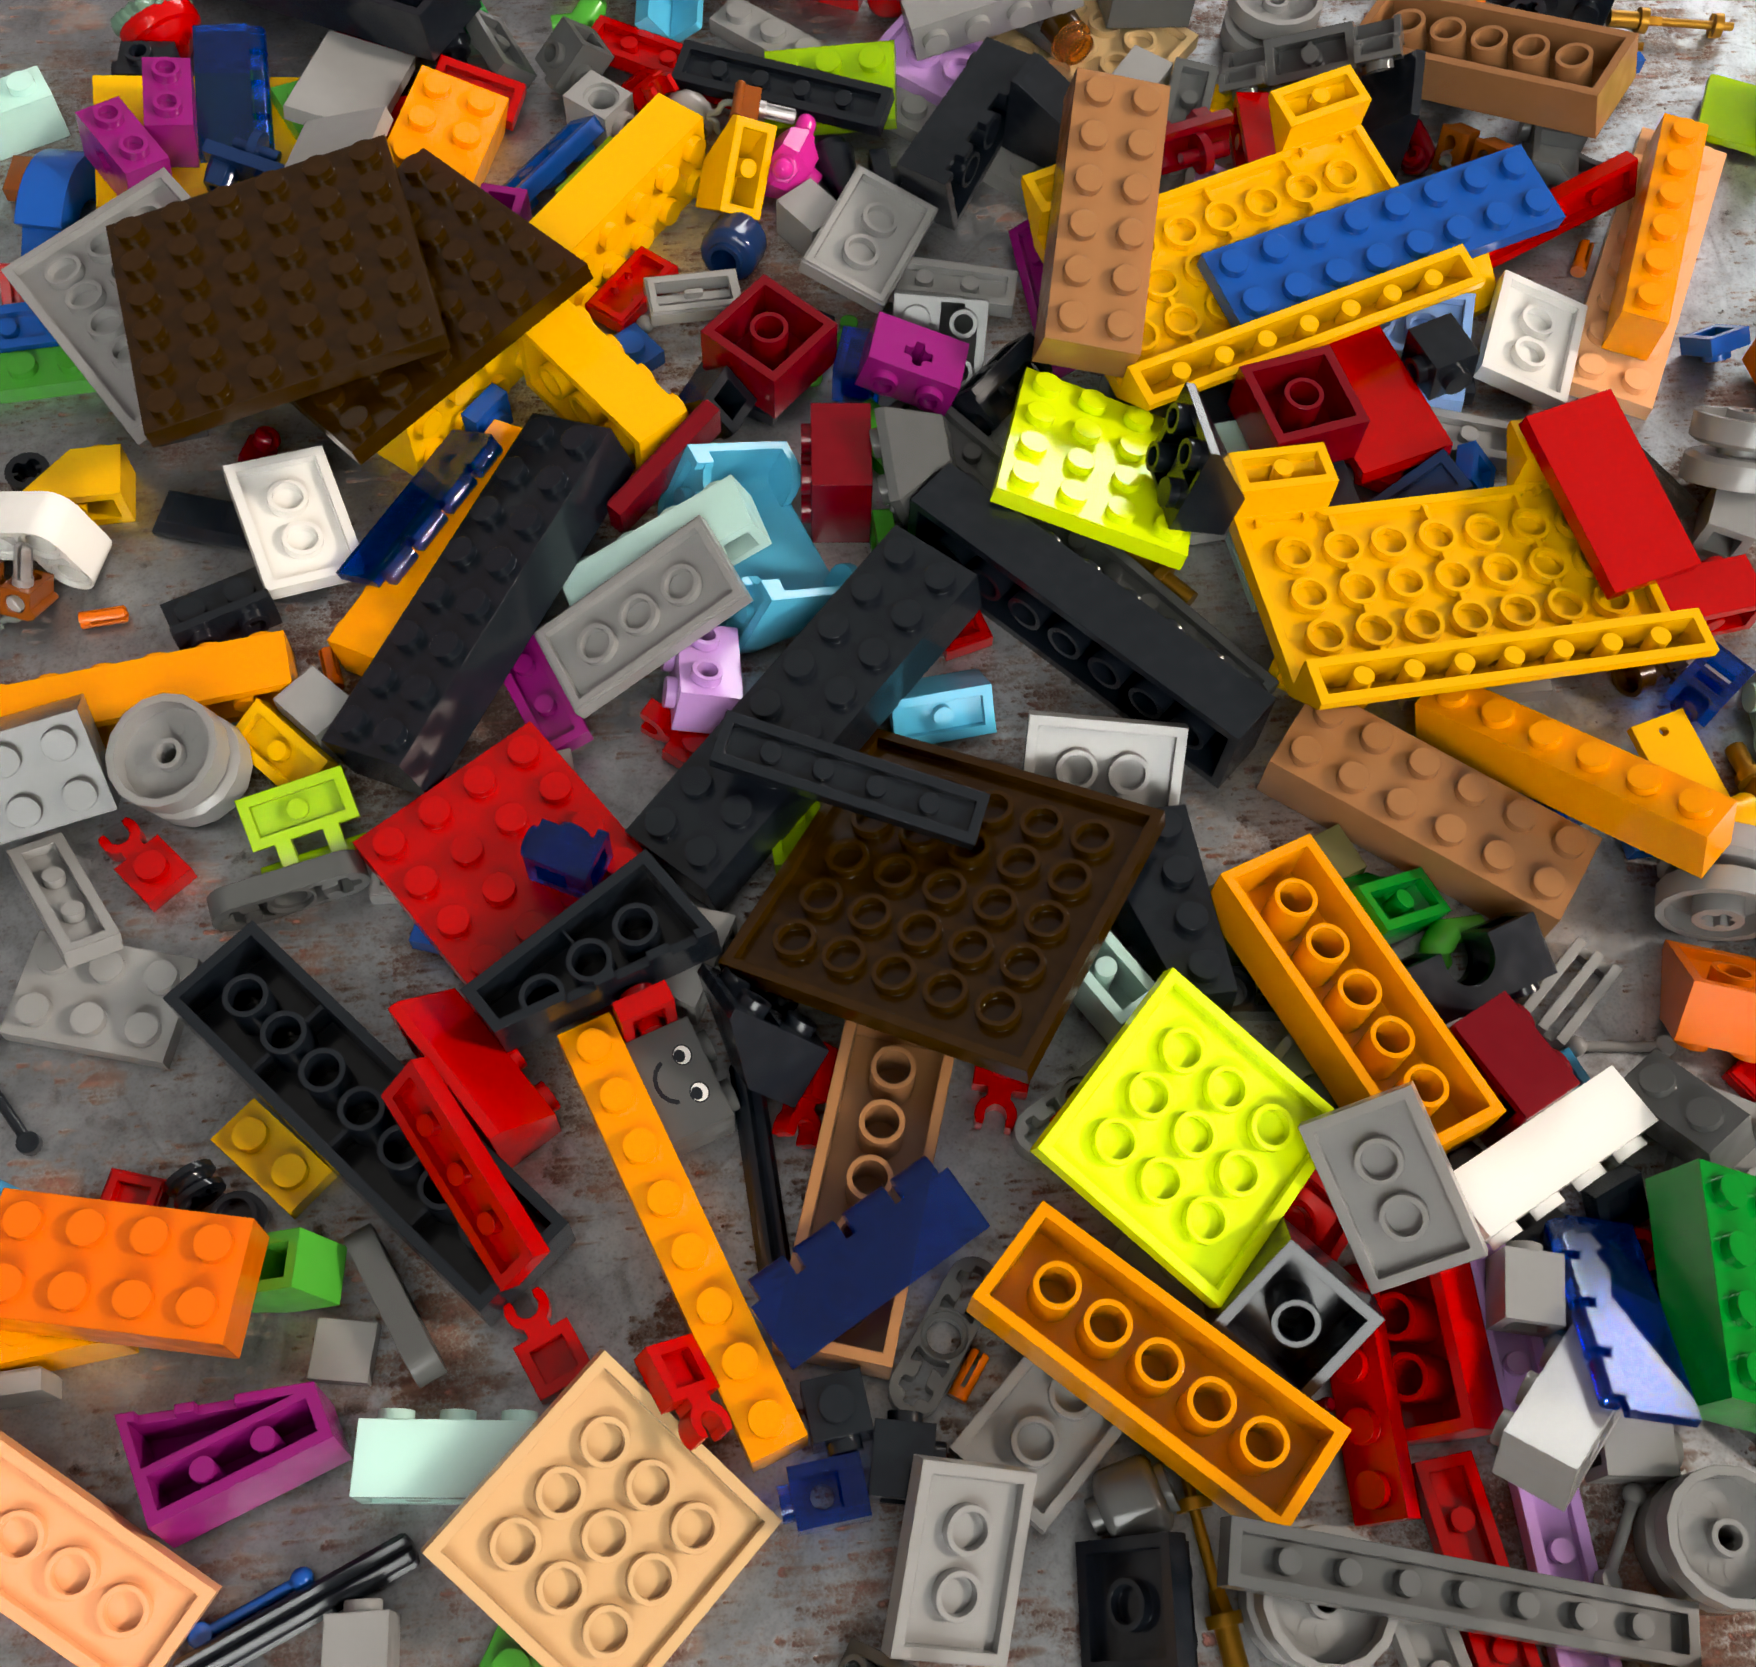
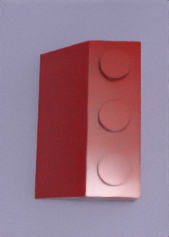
[387,988,562,1168]
[1343,1262,1504,1446]

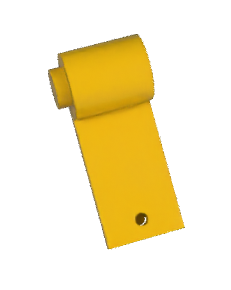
[1626,708,1756,826]

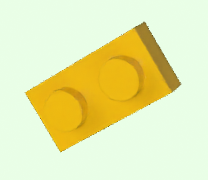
[236,698,338,786]
[210,1098,337,1220]

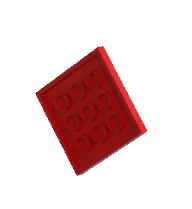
[352,721,643,985]

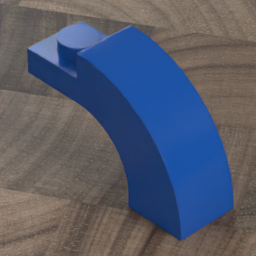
[14,148,96,256]

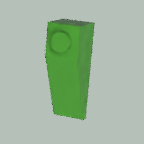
[251,1227,347,1313]

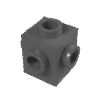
[535,16,614,95]

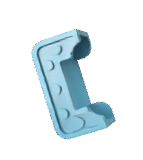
[657,441,857,654]

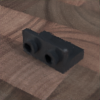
[160,566,283,650]

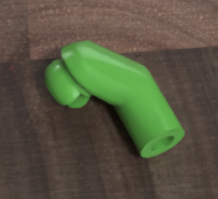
[550,0,607,30]
[1418,914,1485,970]

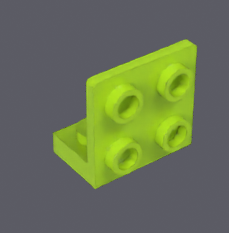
[1697,74,1756,157]

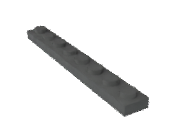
[1217,1515,1702,1667]

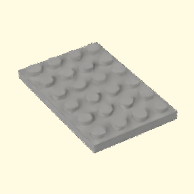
[1,167,191,445]

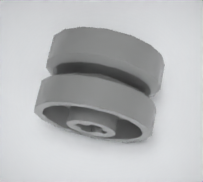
[1220,0,1325,54]
[1678,406,1756,494]
[105,693,253,827]
[1655,821,1756,941]
[1633,1464,1756,1616]
[1238,1524,1399,1667]

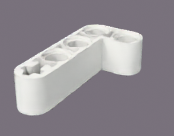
[0,491,112,590]

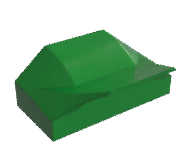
[1343,867,1452,945]

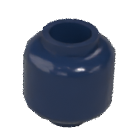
[700,211,767,281]

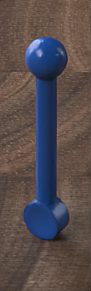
[187,1566,315,1649]

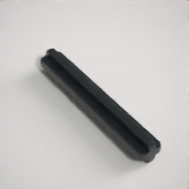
[729,1064,791,1281]
[172,1533,420,1667]

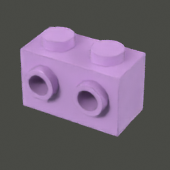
[660,626,743,734]

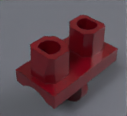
[1161,106,1234,175]

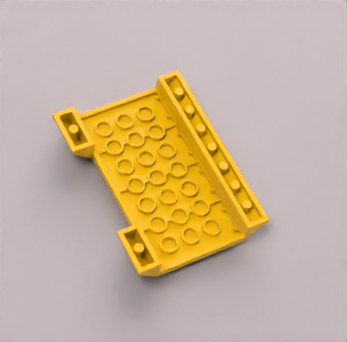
[1021,64,1486,411]
[1228,419,1720,710]

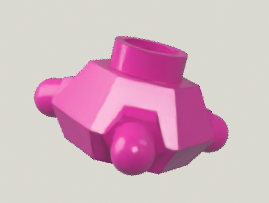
[764,114,823,199]

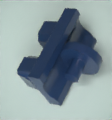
[201,129,285,192]

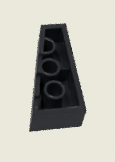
[897,37,1031,230]
[1116,804,1238,1016]
[460,849,722,1053]

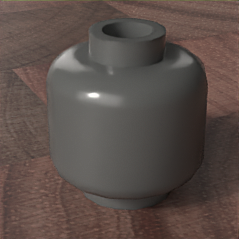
[1084,1454,1181,1538]

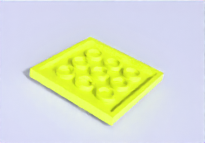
[990,367,1191,571]
[1029,967,1335,1308]

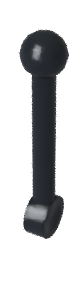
[0,1090,43,1156]

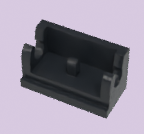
[951,332,1053,437]

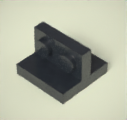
[1075,1531,1198,1667]

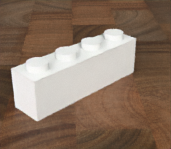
[1454,1065,1659,1251]

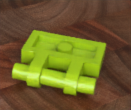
[234,765,366,874]

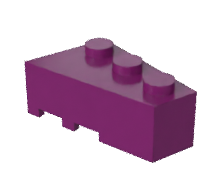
[114,1381,353,1548]

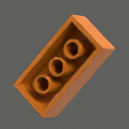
[0,1188,270,1359]

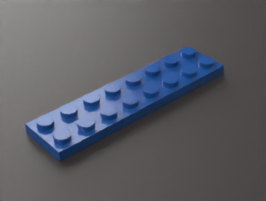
[1197,144,1566,328]

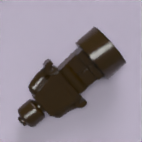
[1611,660,1689,698]

